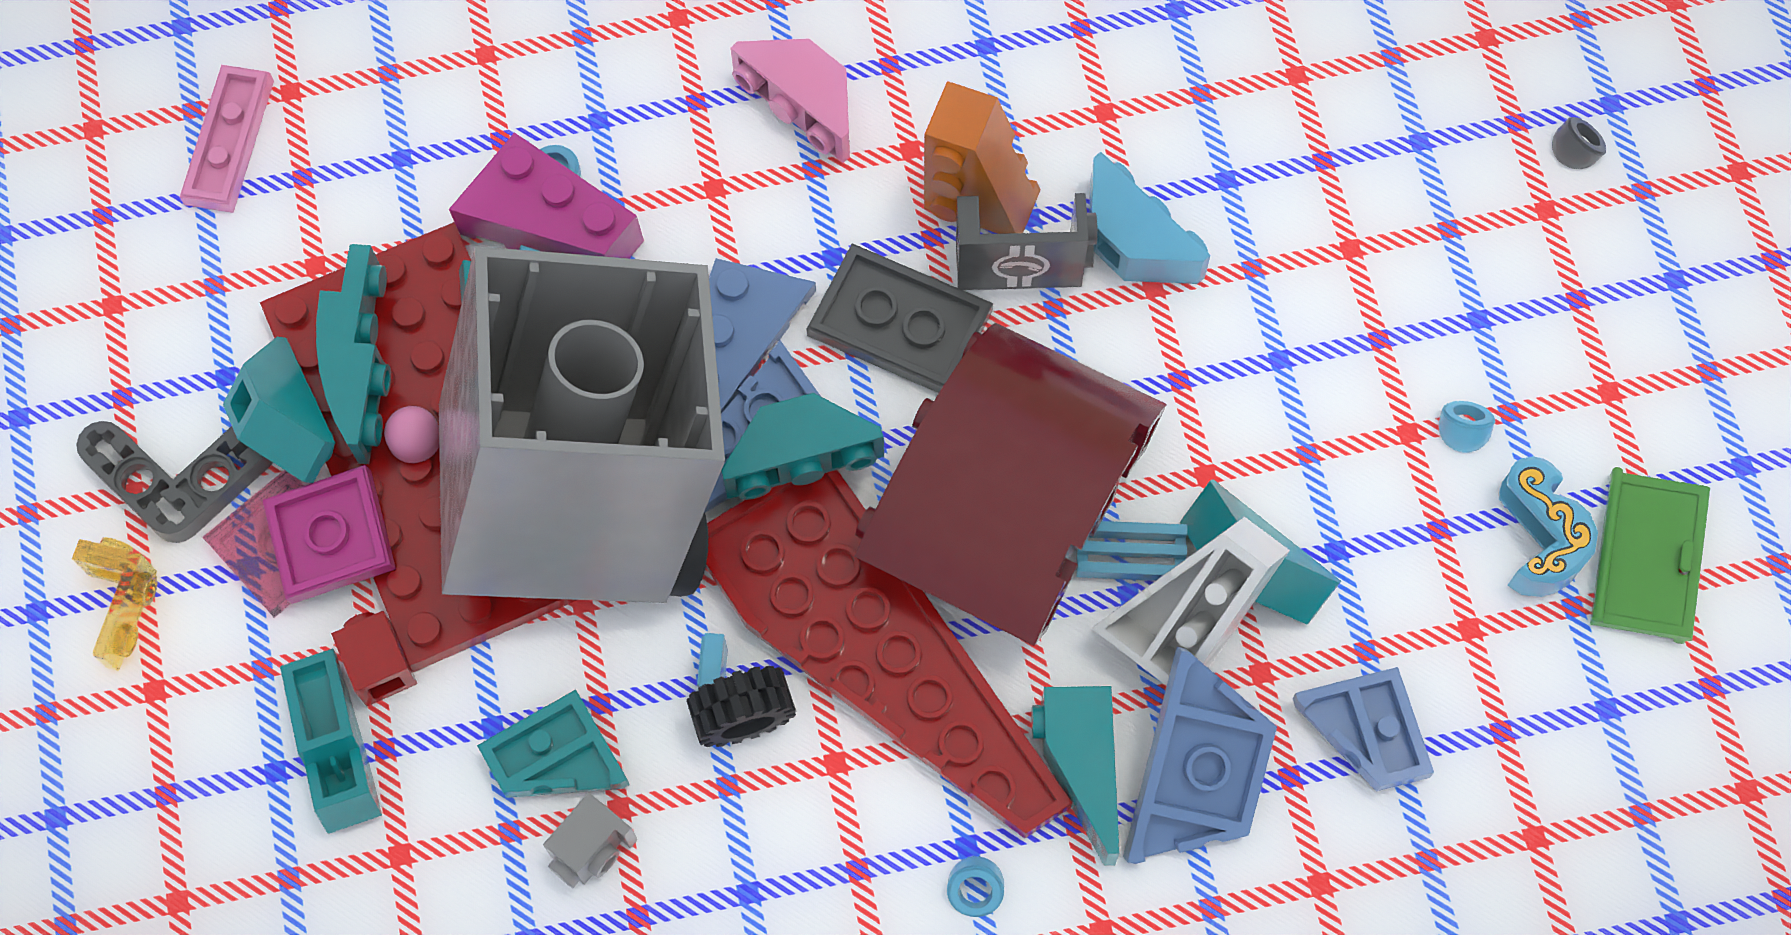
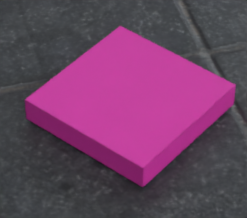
[262,465,396,604]

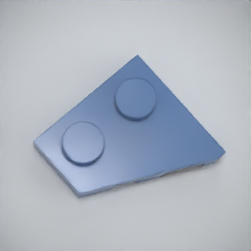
[1292,667,1434,792]

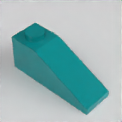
[1031,686,1120,866]

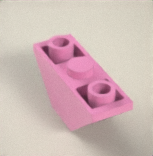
[730,38,850,163]

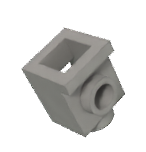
[543,792,638,889]

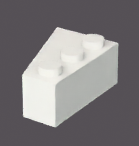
[1091,517,1290,686]

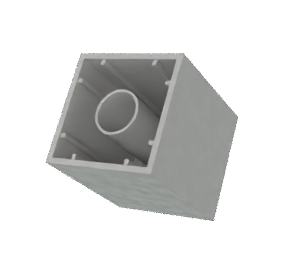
[439,246,725,603]

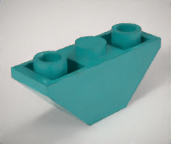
[223,337,335,483]
[721,393,884,500]
[1179,479,1342,625]

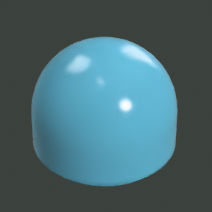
[1438,401,1495,453]
[947,856,1004,917]

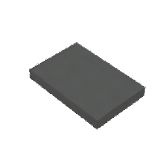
[806,243,993,393]

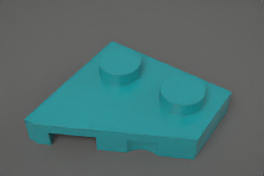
[477,689,630,798]

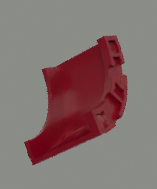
[854,322,1167,646]

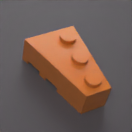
[924,81,1041,234]

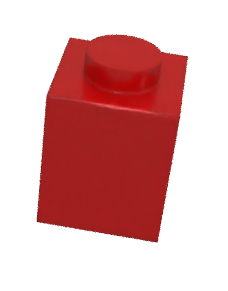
[331,611,418,707]

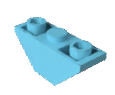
[1089,152,1211,284]

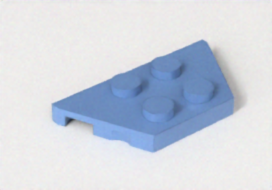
[1123,647,1277,864]

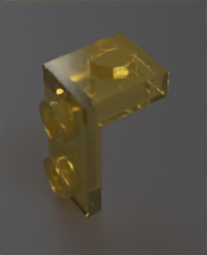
[71,537,158,671]

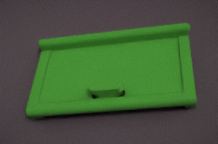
[1590,467,1711,644]

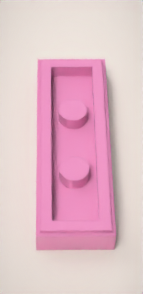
[180,64,274,213]

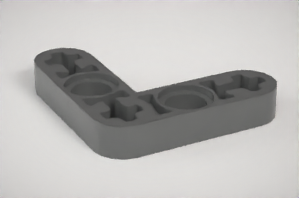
[76,421,273,543]

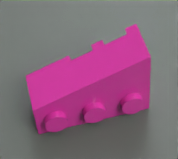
[448,132,644,259]

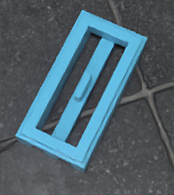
[1076,521,1187,581]

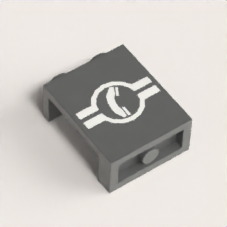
[956,193,1097,290]

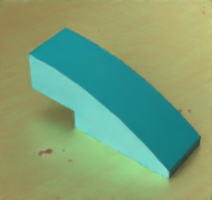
[280,648,382,834]

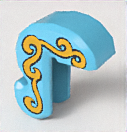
[1499,456,1598,597]

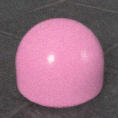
[384,406,439,463]

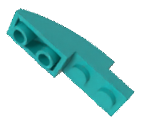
[316,244,391,464]

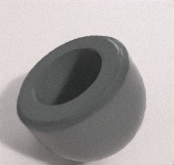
[1552,117,1606,169]

